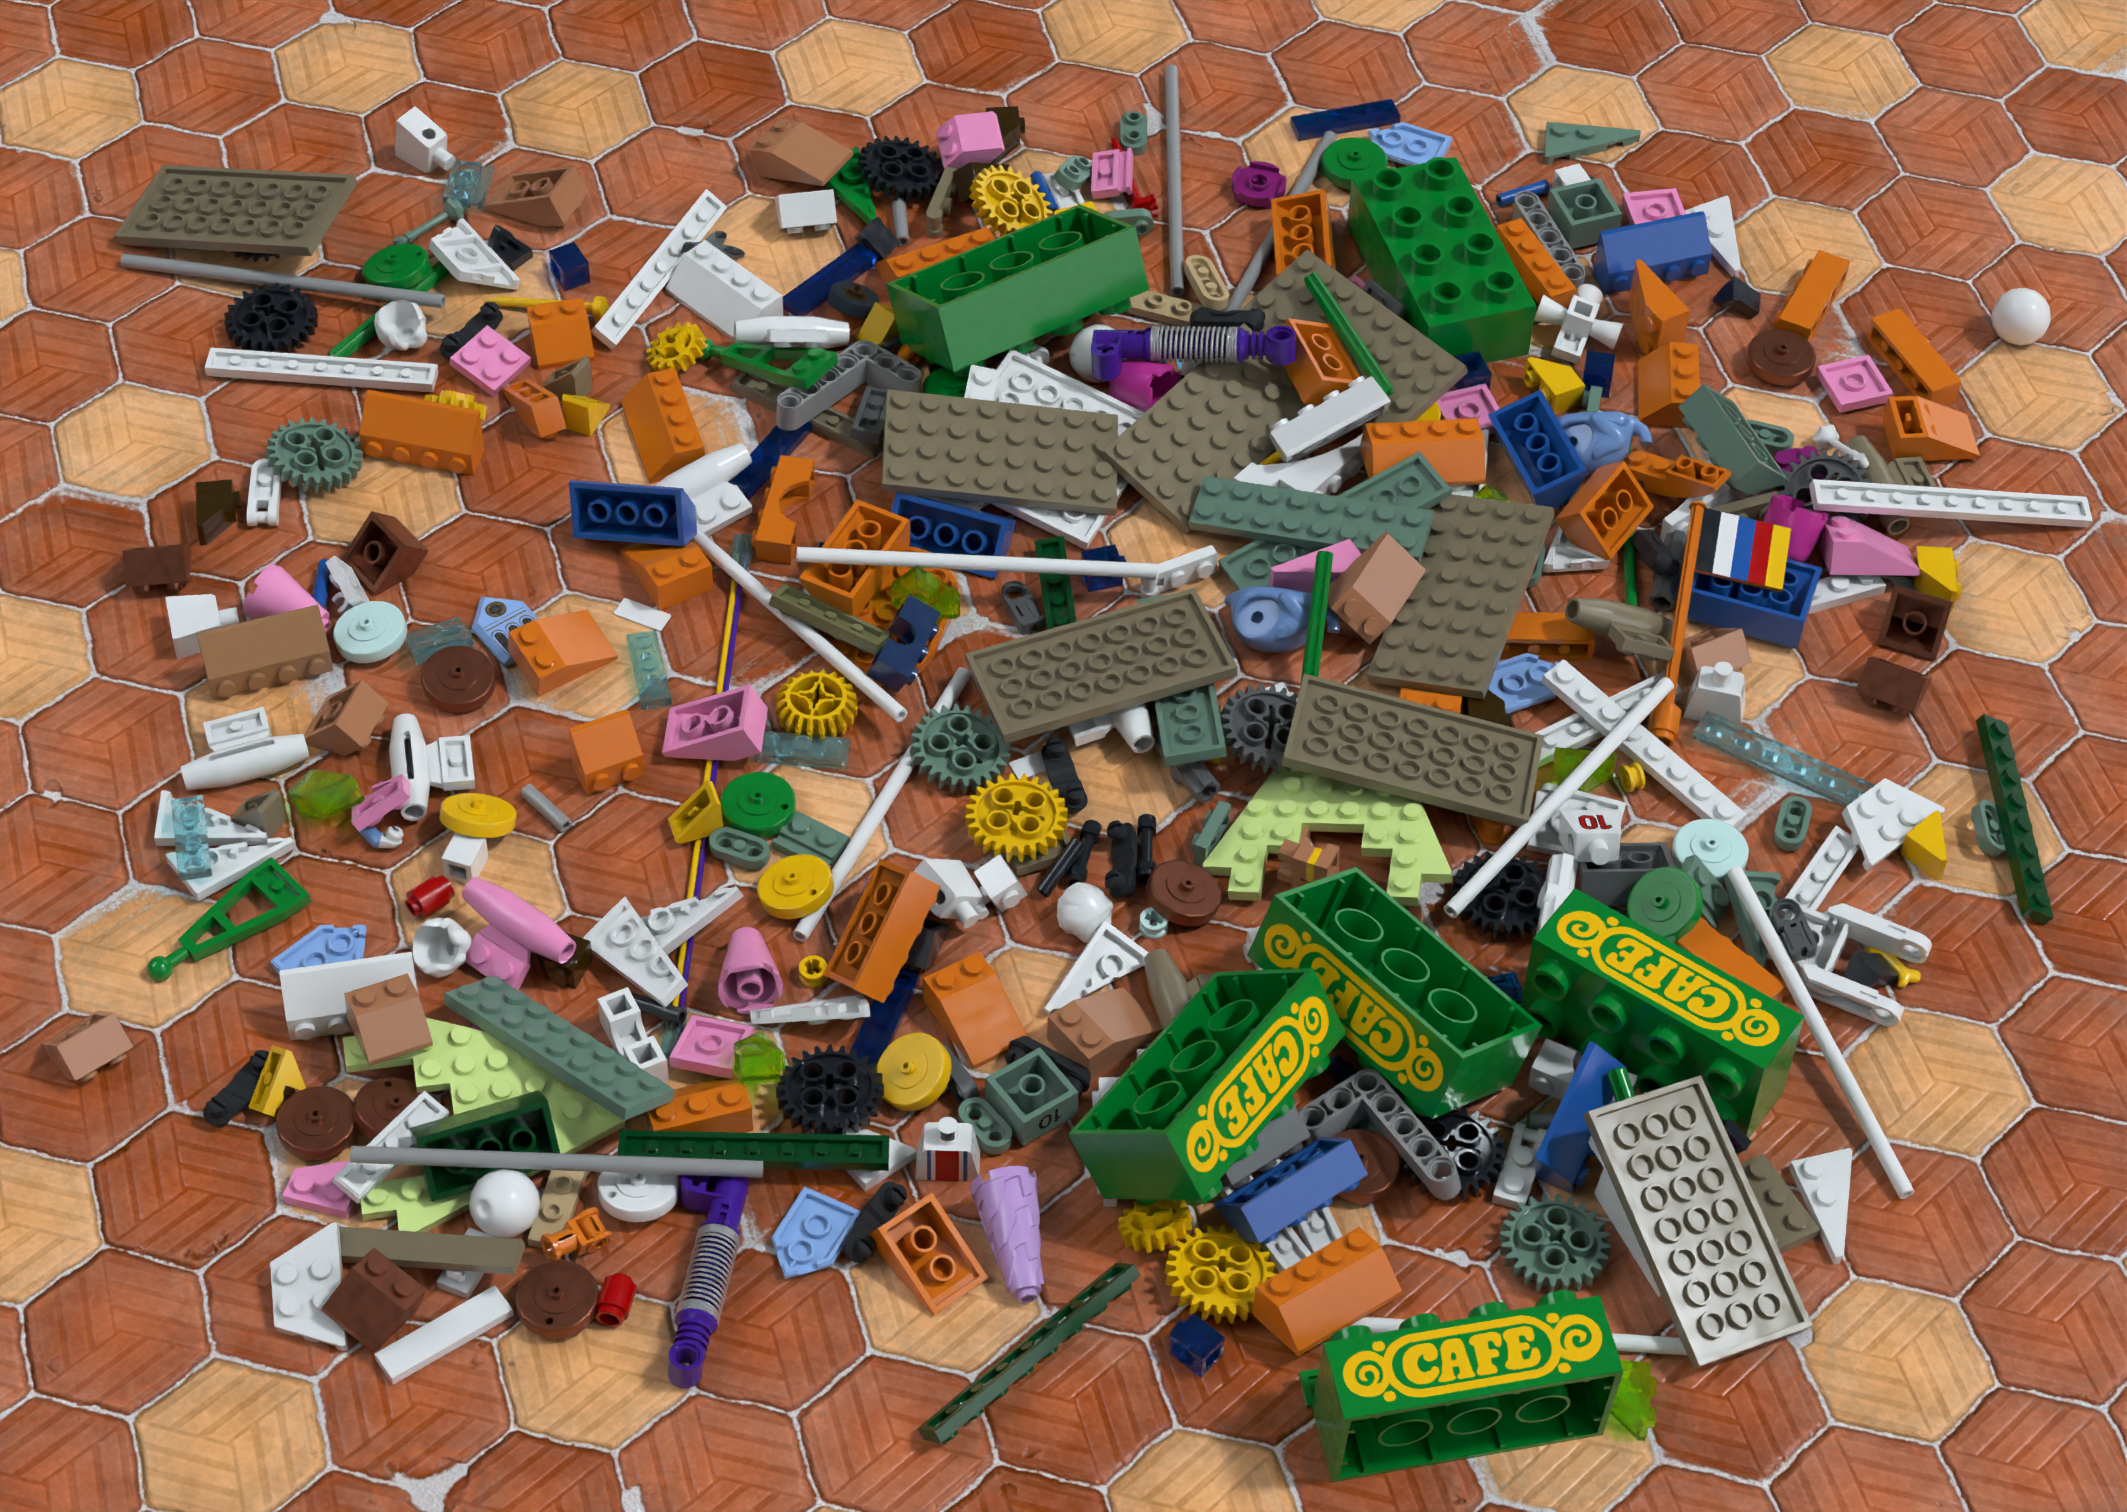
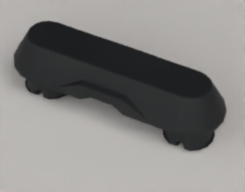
[439,302,503,362]
[1190,307,1266,332]
[1632,529,1680,576]
[1041,737,1088,814]
[1105,820,1138,898]
[1005,1036,1091,1095]
[203,1050,269,1127]
[843,1181,908,1263]

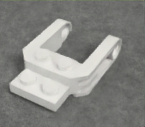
[1767,903,1932,1027]

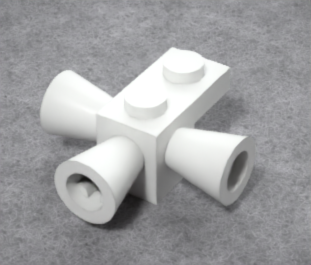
[1534,284,1623,364]

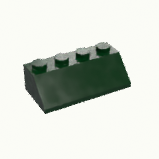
[409,1090,560,1202]

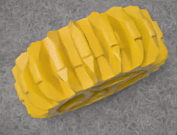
[775,668,858,744]

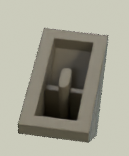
[542,356,593,400]
[230,789,286,839]

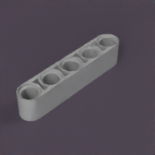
[1511,191,1586,289]

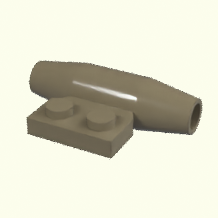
[1846,435,1937,535]
[1565,598,1675,661]
[1144,949,1214,1029]

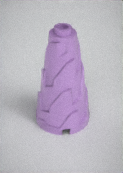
[970,1166,1044,1303]

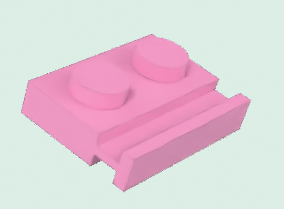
[1091,147,1134,199]

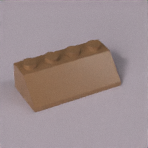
[196,604,333,700]

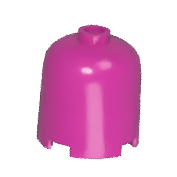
[1109,358,1181,413]
[1763,494,1829,563]

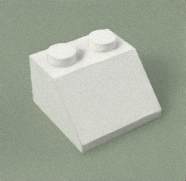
[775,189,837,234]

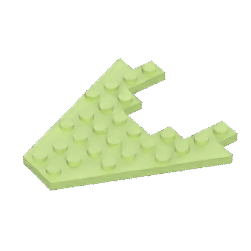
[1203,766,1452,906]
[343,1017,625,1232]

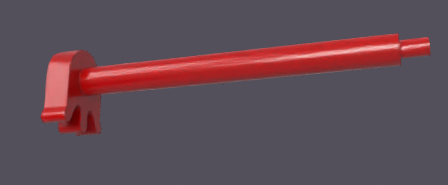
[1111,137,1159,218]

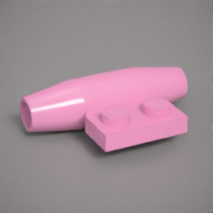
[462,877,576,990]

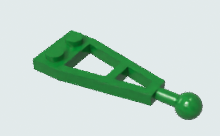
[697,338,838,390]
[146,857,311,982]

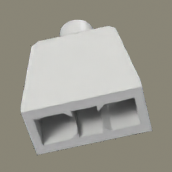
[395,106,455,173]
[165,594,239,659]
[1683,661,1745,729]
[913,859,982,928]

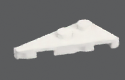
[1685,196,1741,277]
[1789,1148,1852,1264]

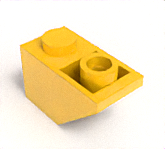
[1523,357,1585,415]
[1913,546,1962,611]

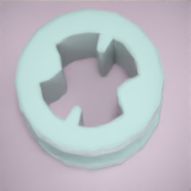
[1139,907,1168,939]

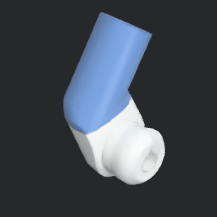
[357,826,403,849]

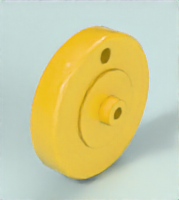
[439,793,517,838]
[757,854,834,919]
[877,1032,952,1111]

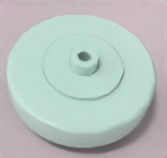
[333,601,407,663]
[1671,819,1749,885]

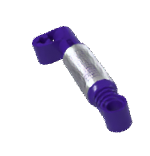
[1091,325,1296,381]
[667,1175,750,1388]

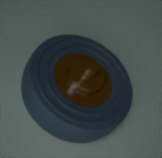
[828,281,879,318]

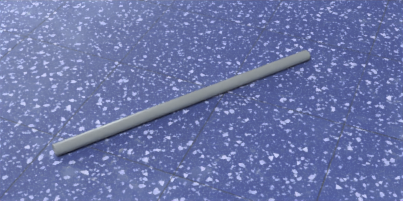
[1165,65,1184,297]
[1223,131,1337,312]
[121,253,446,308]
[350,1146,763,1178]

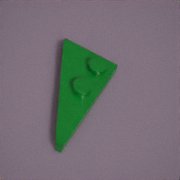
[824,147,876,224]

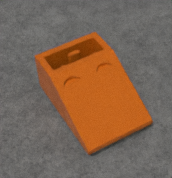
[1882,396,1980,461]

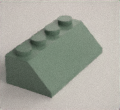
[1679,384,1789,495]

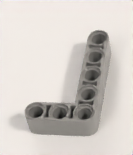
[776,340,922,431]
[1299,1068,1461,1200]

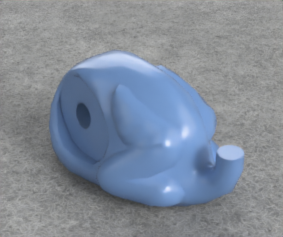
[1557,411,1653,476]
[1224,586,1340,653]

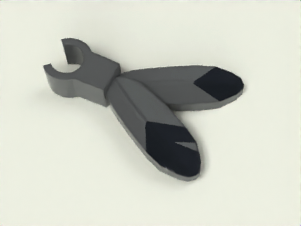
[680,231,745,259]

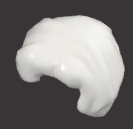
[374,300,428,351]
[1056,882,1113,943]
[413,917,471,978]

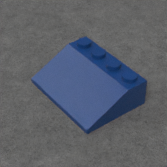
[1687,558,1822,649]

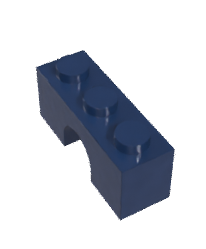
[866,594,941,693]

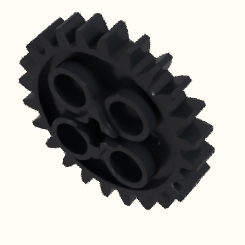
[857,136,945,203]
[224,283,318,353]
[1452,851,1547,941]
[776,1044,884,1134]
[1399,1105,1506,1202]

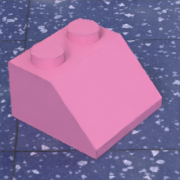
[936,111,1005,170]

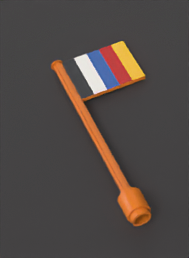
[1647,501,1791,748]

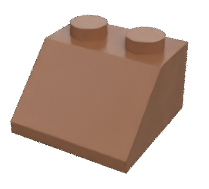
[1679,628,1752,683]
[304,680,389,756]
[344,973,433,1066]
[41,1011,133,1082]

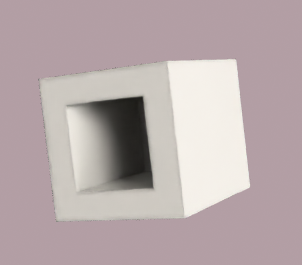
[441,832,489,884]

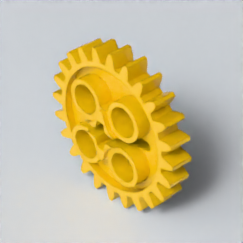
[969,165,1053,236]
[965,773,1068,862]
[1164,1225,1276,1324]

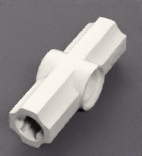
[1536,853,1578,934]

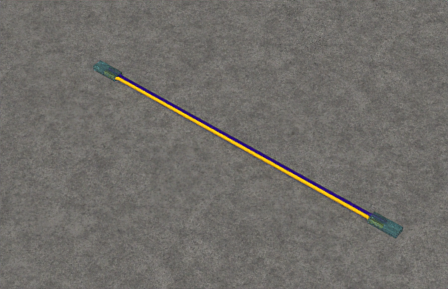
[661,534,753,1060]

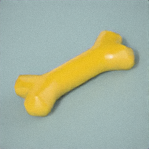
[1866,945,1921,988]

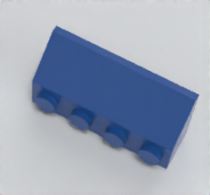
[1593,211,1712,295]
[1488,390,1588,509]
[569,480,697,546]
[891,492,1016,578]
[1534,1041,1627,1194]
[1214,1136,1368,1245]

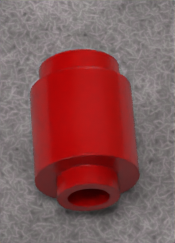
[405,875,455,919]
[596,1273,637,1327]

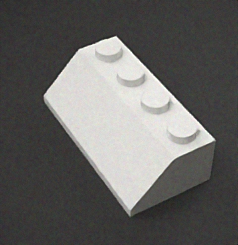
[665,240,783,341]
[1269,376,1391,463]
[279,952,419,1041]

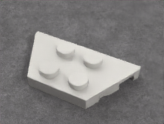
[428,219,521,290]
[1543,487,1610,573]
[1842,778,1945,872]
[270,1222,348,1351]

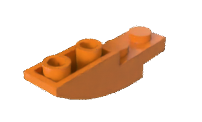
[1622,448,1731,498]

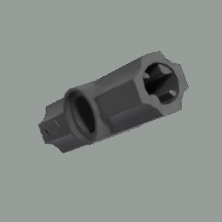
[1649,530,1687,612]
[1153,727,1220,804]

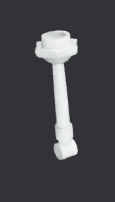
[1813,425,1869,469]

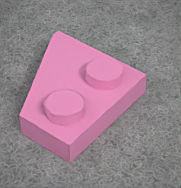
[352,774,410,832]
[282,1160,355,1219]

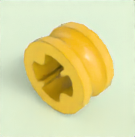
[1619,762,1646,793]
[799,955,828,988]

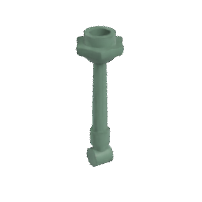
[392,198,465,245]

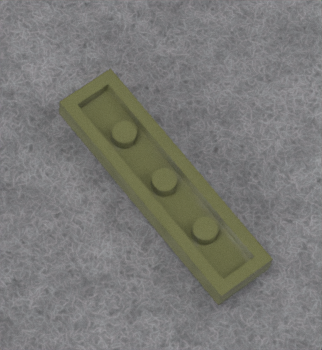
[769,584,891,655]

